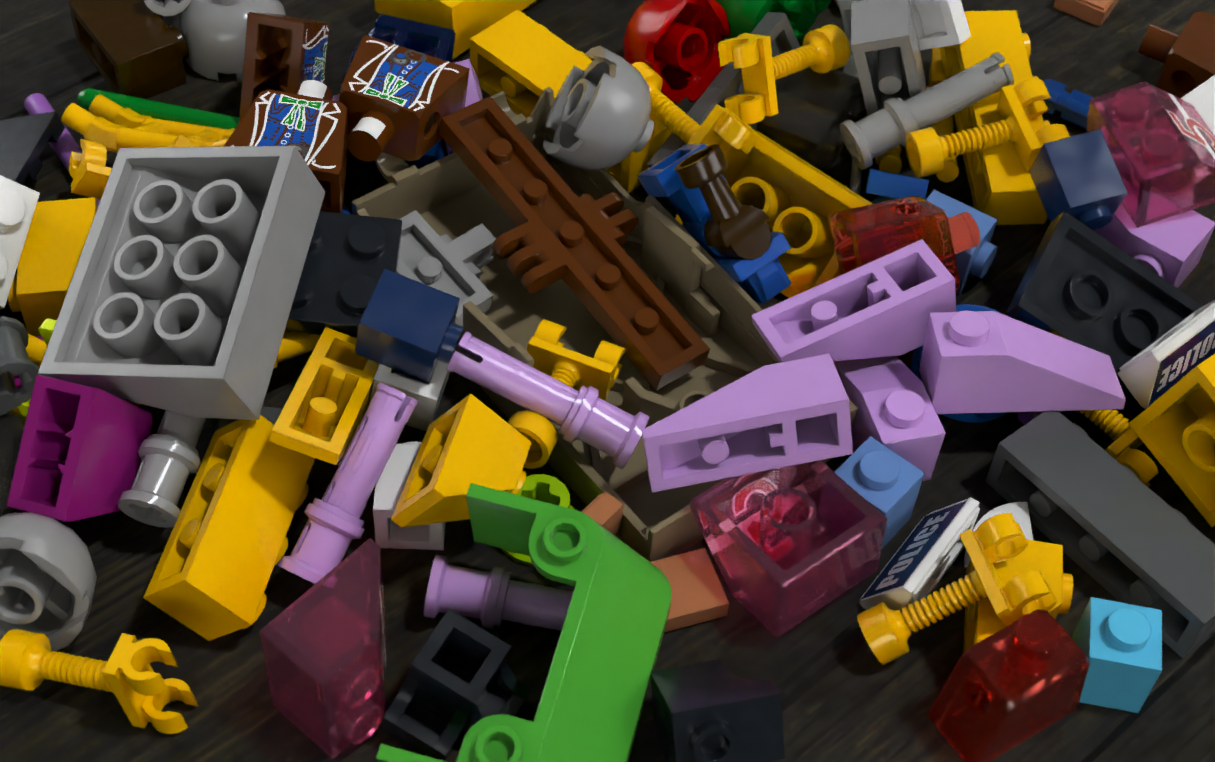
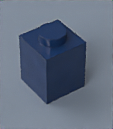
[1029,129,1128,231]
[354,269,464,383]

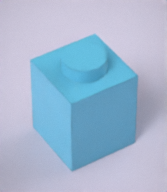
[1068,597,1162,713]

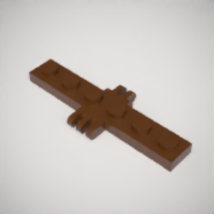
[439,96,710,390]

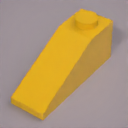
[268,327,379,465]

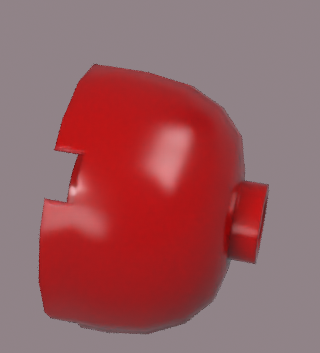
[623,0,730,103]

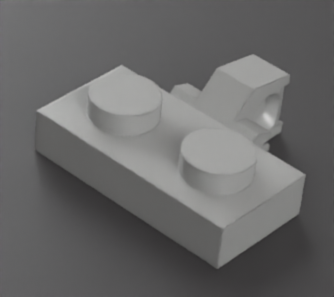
[397,210,496,326]

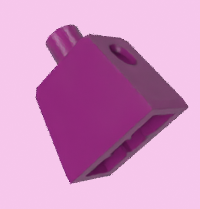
[7,375,153,522]

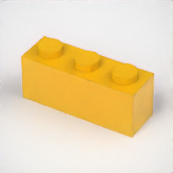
[143,415,315,641]

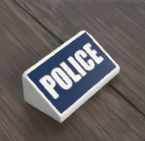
[1117,300,1215,409]
[860,497,980,611]

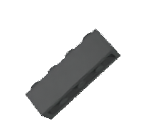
[985,411,1215,660]

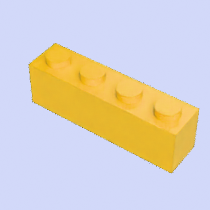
[470,9,672,193]
[940,10,1051,225]

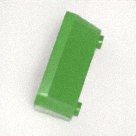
[376,483,672,762]

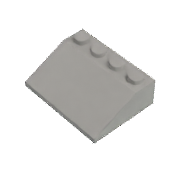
[38,146,325,420]

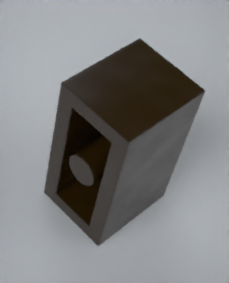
[68,0,189,99]

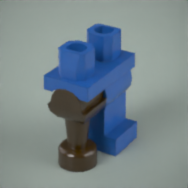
[637,143,791,303]

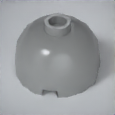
[179,0,286,82]
[543,46,654,170]
[0,512,97,651]

